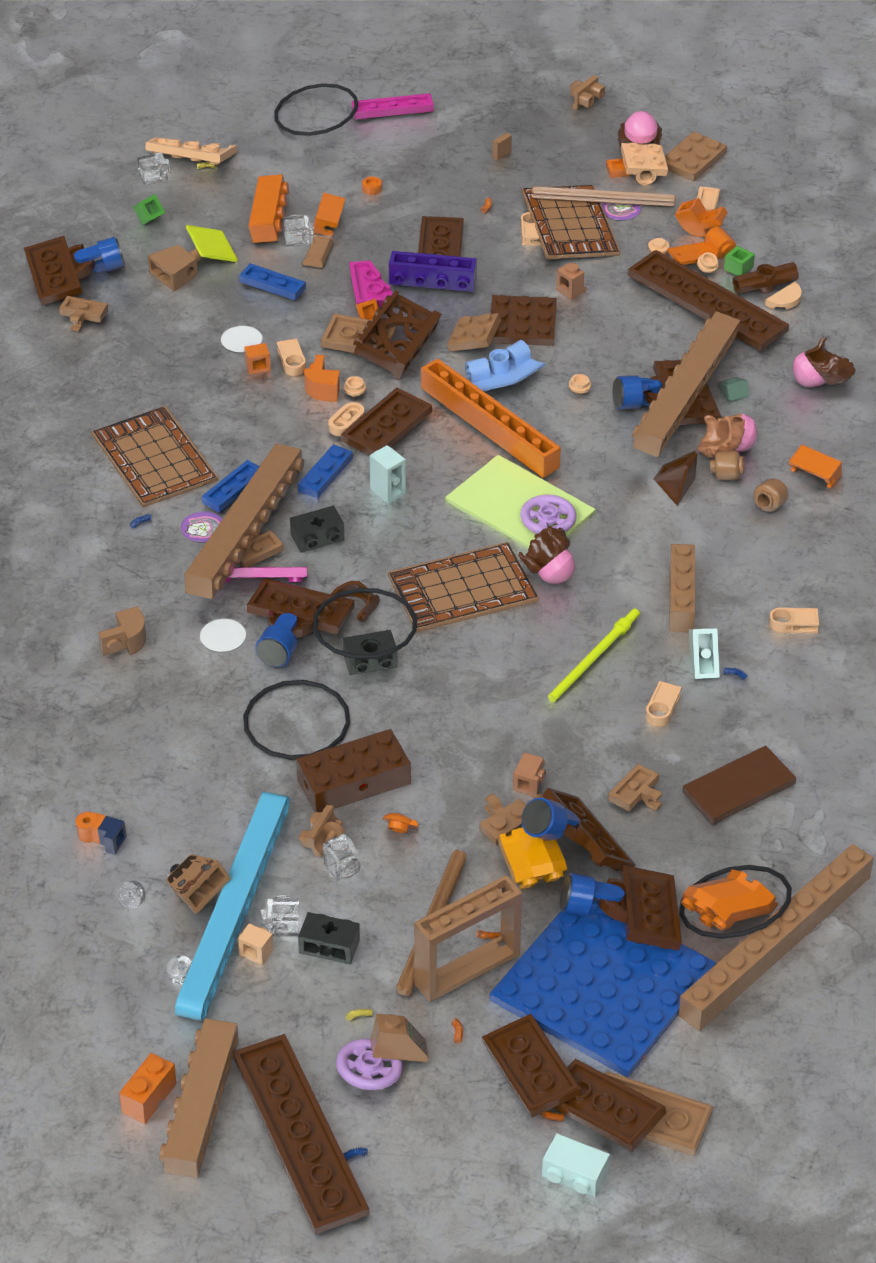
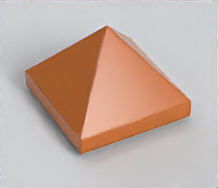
[355,298,379,320]

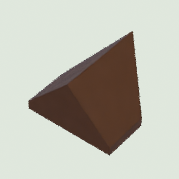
[654,451,698,506]

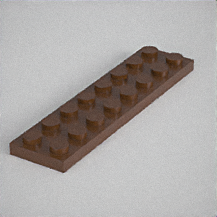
[628,250,789,351]
[233,1034,370,1235]

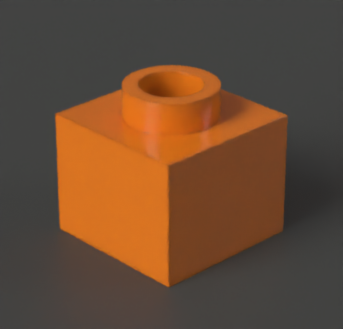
[244,343,271,375]

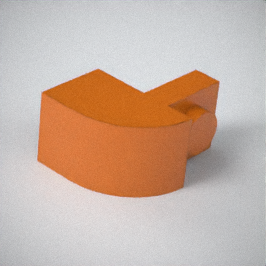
[674,198,728,237]
[304,354,340,402]

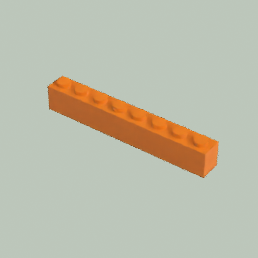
[421,358,561,478]

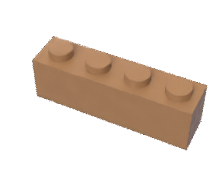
[669,544,695,633]

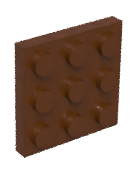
[491,295,557,346]

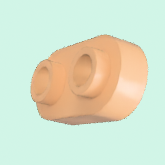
[328,402,364,437]

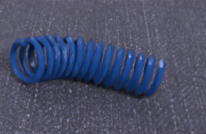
[130,514,151,528]
[724,668,748,680]
[343,1147,368,1161]

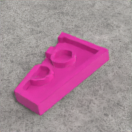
[349,260,393,307]

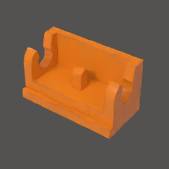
[312,192,346,236]
[789,444,842,489]

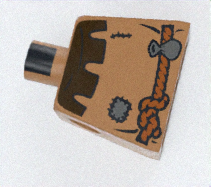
[166,854,231,914]

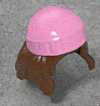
[618,111,662,151]
[793,337,856,388]
[518,526,575,585]

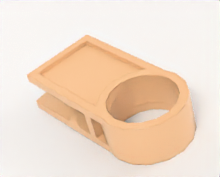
[520,212,541,245]
[277,338,306,376]
[769,607,819,633]
[646,681,682,727]

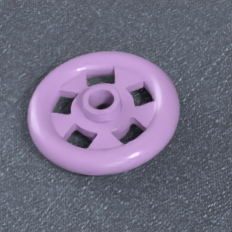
[520,495,576,534]
[336,1038,403,1090]

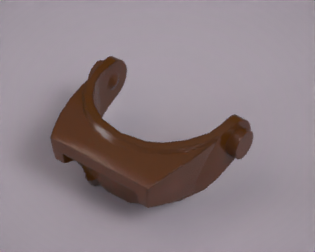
[331,581,380,622]

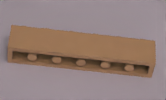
[159,1018,239,1178]

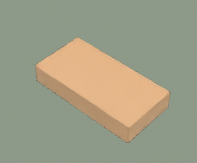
[697,186,720,211]

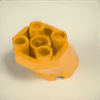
[497,827,567,890]

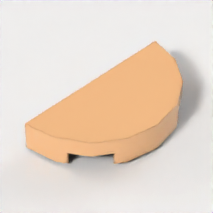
[765,282,802,310]

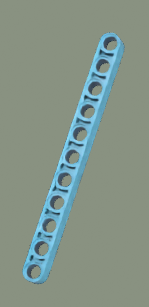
[175,791,290,1021]

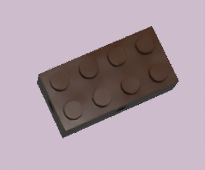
[296,729,411,812]

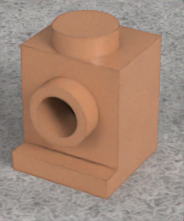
[556,263,587,300]
[513,752,546,797]

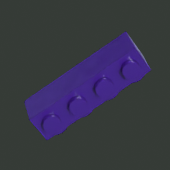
[389,251,477,292]

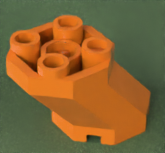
[681,869,778,931]

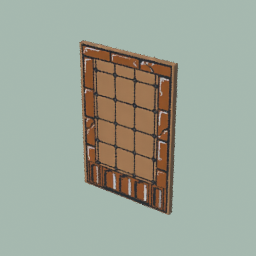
[521,185,621,259]
[91,406,218,507]
[388,542,539,633]

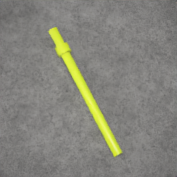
[548,608,640,702]

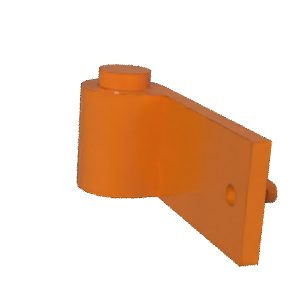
[667,226,736,265]

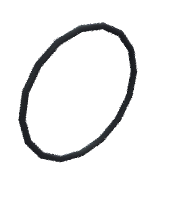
[274,83,358,136]
[313,588,417,659]
[243,680,350,760]
[679,865,792,939]

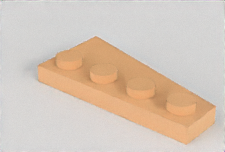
[146,137,237,165]

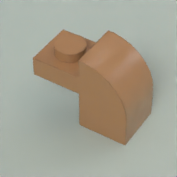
[98,606,146,656]

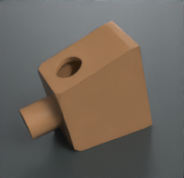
[148,245,202,292]

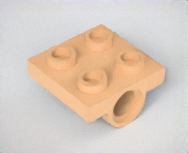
[621,143,668,185]

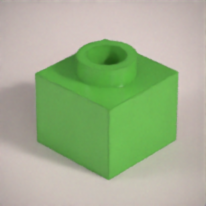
[133,194,166,225]
[724,246,755,276]

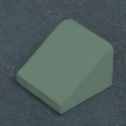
[718,377,749,401]

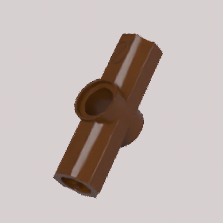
[732,262,799,295]

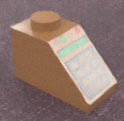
[370,1014,429,1062]

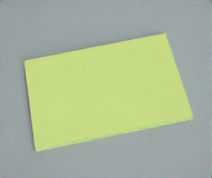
[445,455,595,548]

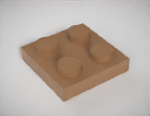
[447,313,501,352]

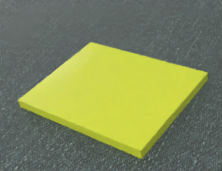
[186,225,238,262]

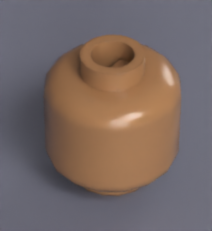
[710,451,745,481]
[754,478,788,512]

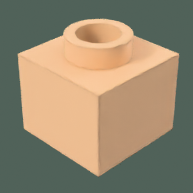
[238,923,273,965]

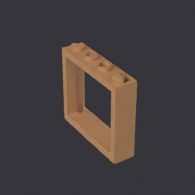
[414,875,522,1003]

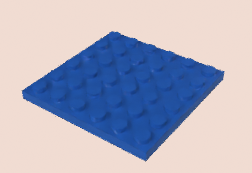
[489,897,716,1078]

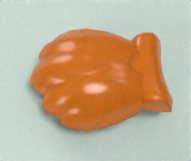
[382,813,418,834]

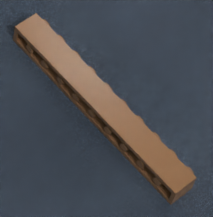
[632,311,740,457]
[184,444,304,599]
[678,844,874,1031]

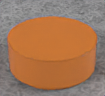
[362,176,382,195]

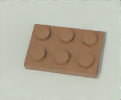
[665,131,727,182]
[321,313,397,353]

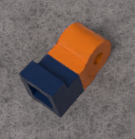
[75,812,127,855]

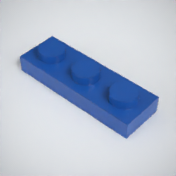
[239,263,306,301]
[297,444,353,499]
[201,460,260,513]

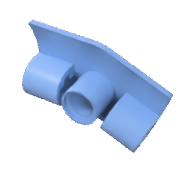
[465,340,546,391]

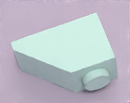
[689,628,720,679]

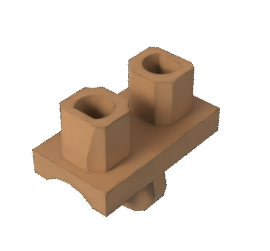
[570,75,605,110]
[299,805,346,857]

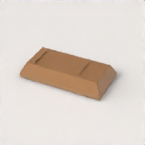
[302,236,334,268]

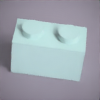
[370,445,406,504]
[542,1133,610,1197]

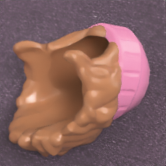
[697,413,757,459]

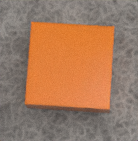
[606,158,630,178]

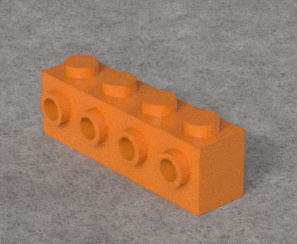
[249,174,289,243]

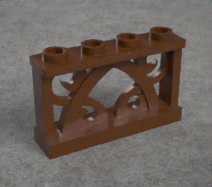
[353,290,442,380]

